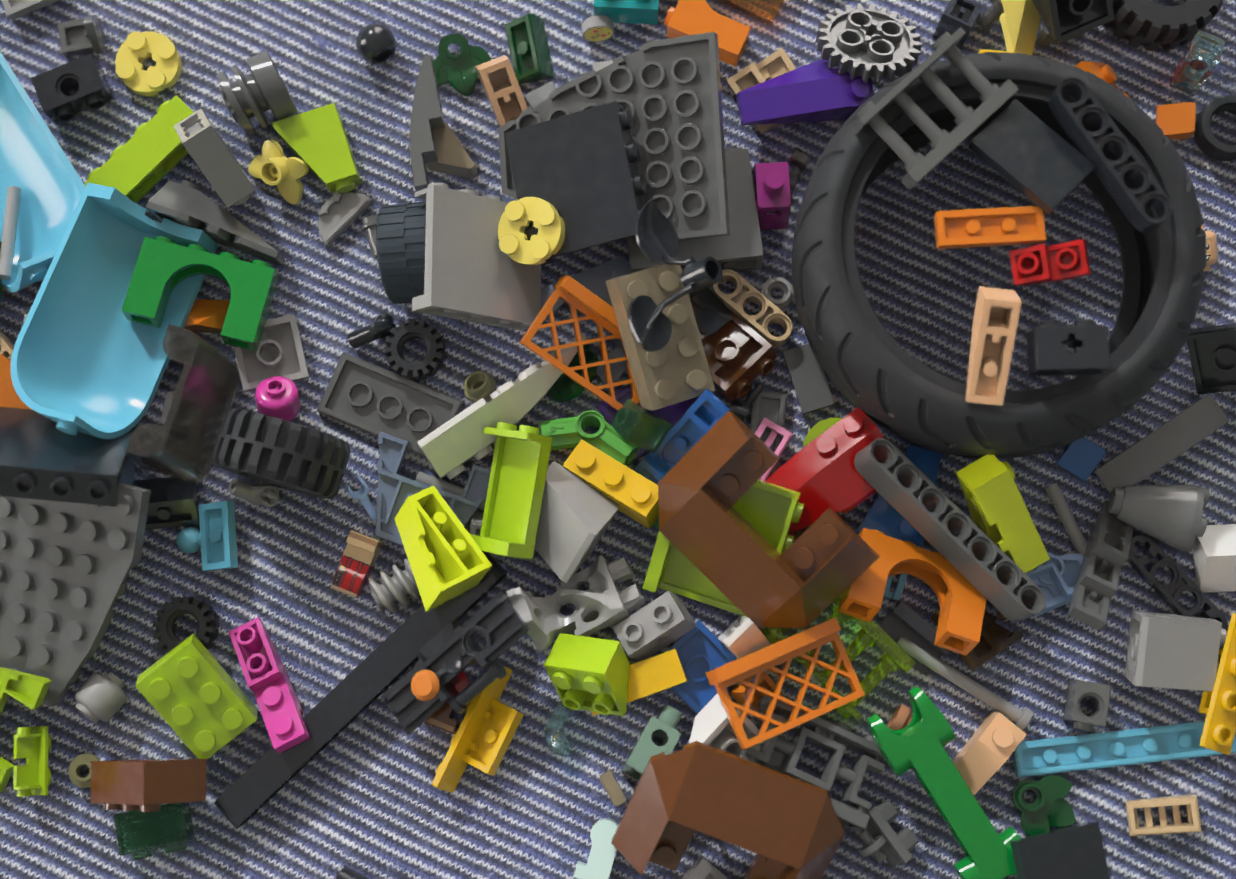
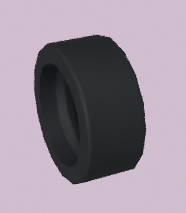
[1194,95,1236,161]

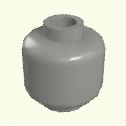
[75,672,127,724]

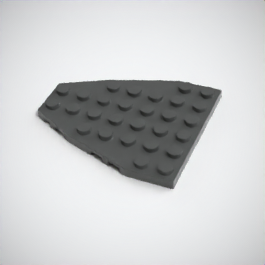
[498,32,730,241]
[0,482,151,707]

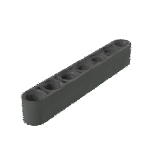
[854,438,1046,622]

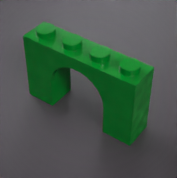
[121,236,278,352]

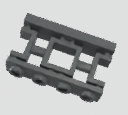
[740,694,885,831]

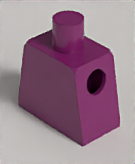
[751,162,791,230]

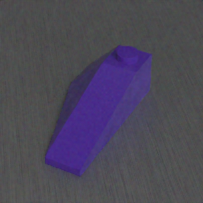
[736,59,874,126]

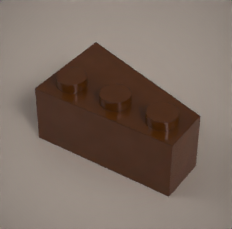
[91,758,206,812]

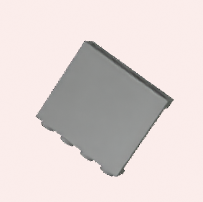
[412,183,541,330]

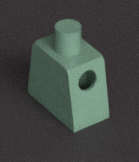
[621,705,683,781]

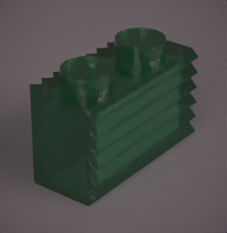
[114,802,195,861]

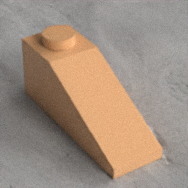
[475,55,528,127]
[966,287,1022,406]
[952,712,1027,795]

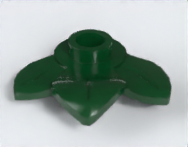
[433,34,491,97]
[1012,775,1076,836]

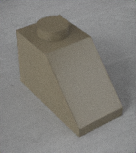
[408,120,478,179]

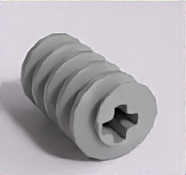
[368,558,421,617]

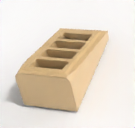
[1125,794,1201,836]

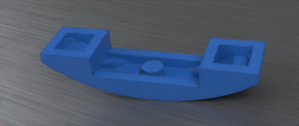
[633,389,729,485]

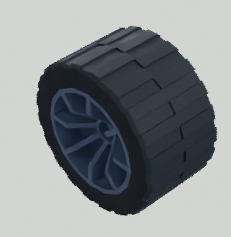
[376,201,426,305]

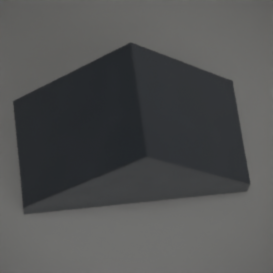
[932,0,982,50]

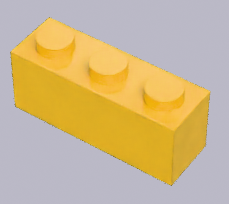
[563,439,659,530]

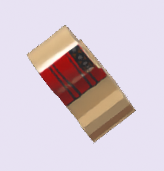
[332,530,384,598]

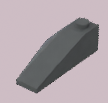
[146,180,285,266]

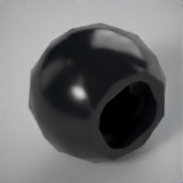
[356,23,397,64]

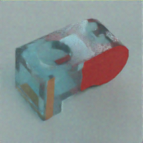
[1169,29,1225,96]

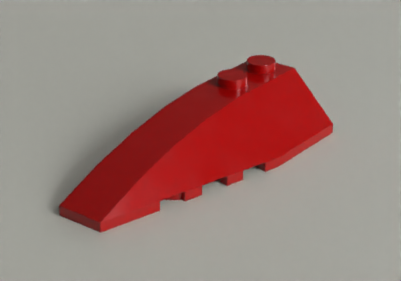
[765,407,886,536]

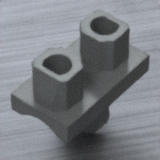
[858,801,919,867]

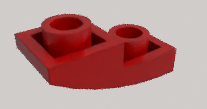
[1009,239,1091,287]

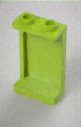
[470,422,553,559]

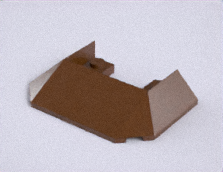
[658,409,879,628]
[611,741,845,879]

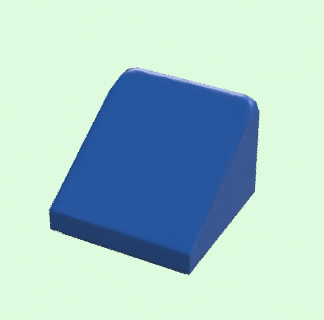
[1056,437,1106,482]

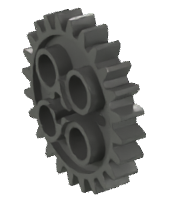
[815,3,922,83]

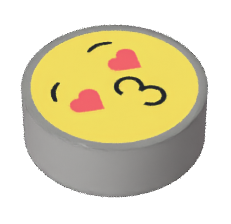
[581,15,614,42]

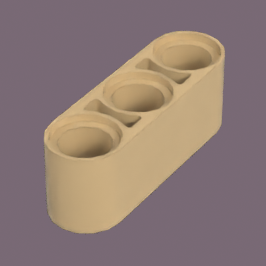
[712,269,792,348]

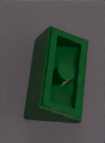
[505,13,554,85]

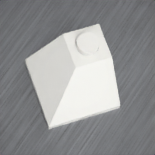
[689,693,774,765]

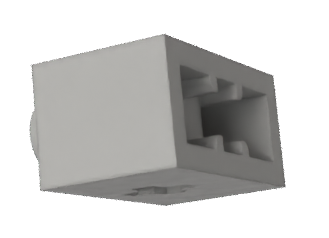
[612,591,697,661]

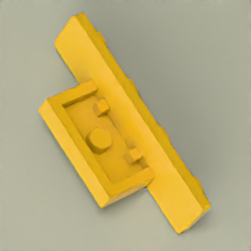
[1198,613,1236,755]
[432,666,524,793]

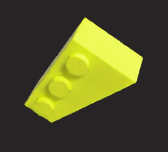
[956,454,1050,574]

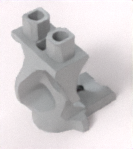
[506,555,646,653]

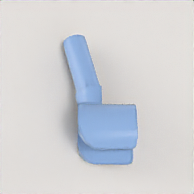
[345,476,376,522]

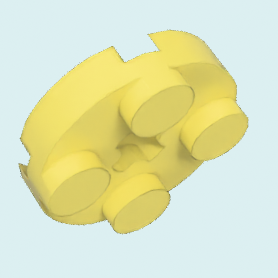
[115,31,182,97]
[498,197,565,266]

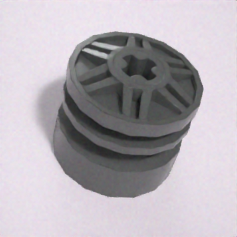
[216,50,298,136]

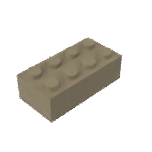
[605,263,715,411]

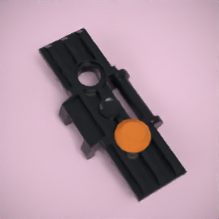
[381,592,530,735]

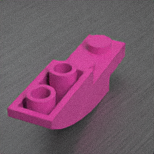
[229,617,310,754]

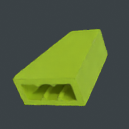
[273,103,362,194]

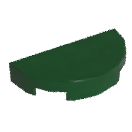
[547,344,598,403]

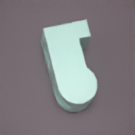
[573,818,618,879]

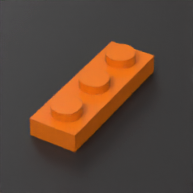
[934,206,1046,249]

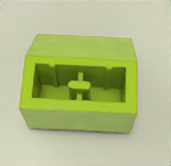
[544,633,629,716]

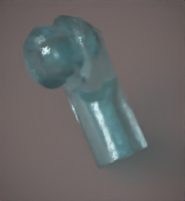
[544,704,572,756]

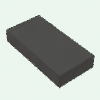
[782,343,835,415]

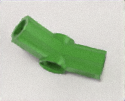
[540,410,640,467]

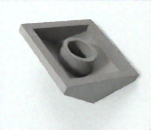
[234,314,309,392]

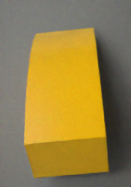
[591,649,687,716]

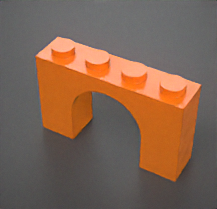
[664,0,751,67]
[838,528,986,656]

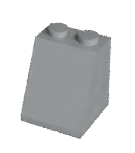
[534,461,620,584]
[1124,610,1226,691]

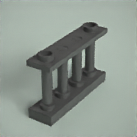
[852,28,1019,190]

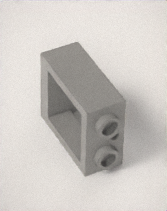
[174,109,255,208]

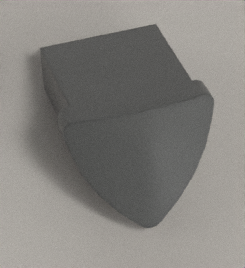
[57,15,105,58]

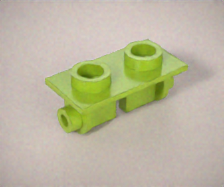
[13,726,51,797]

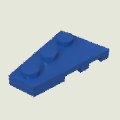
[856,446,942,548]

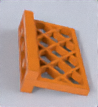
[519,275,639,417]
[705,617,865,750]

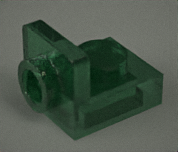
[612,399,672,453]

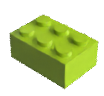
[135,634,258,760]

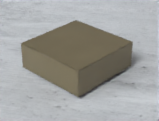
[599,769,627,807]

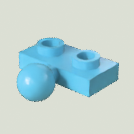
[176,501,238,571]

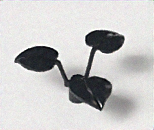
[628,199,734,352]

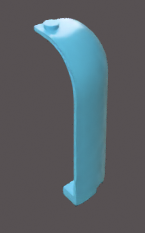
[0,52,85,293]
[11,183,218,439]

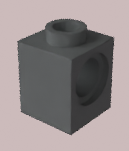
[1063,679,1111,732]

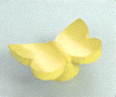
[248,139,309,204]

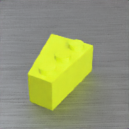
[394,485,492,612]

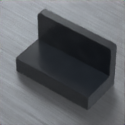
[132,475,200,530]
[874,601,950,675]

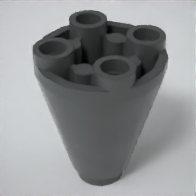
[1108,485,1210,552]

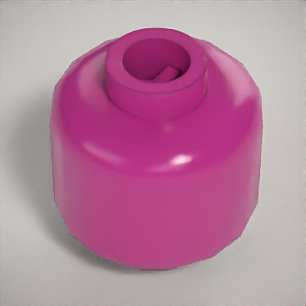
[255,376,300,422]

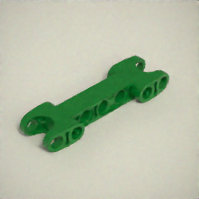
[866,686,1021,879]

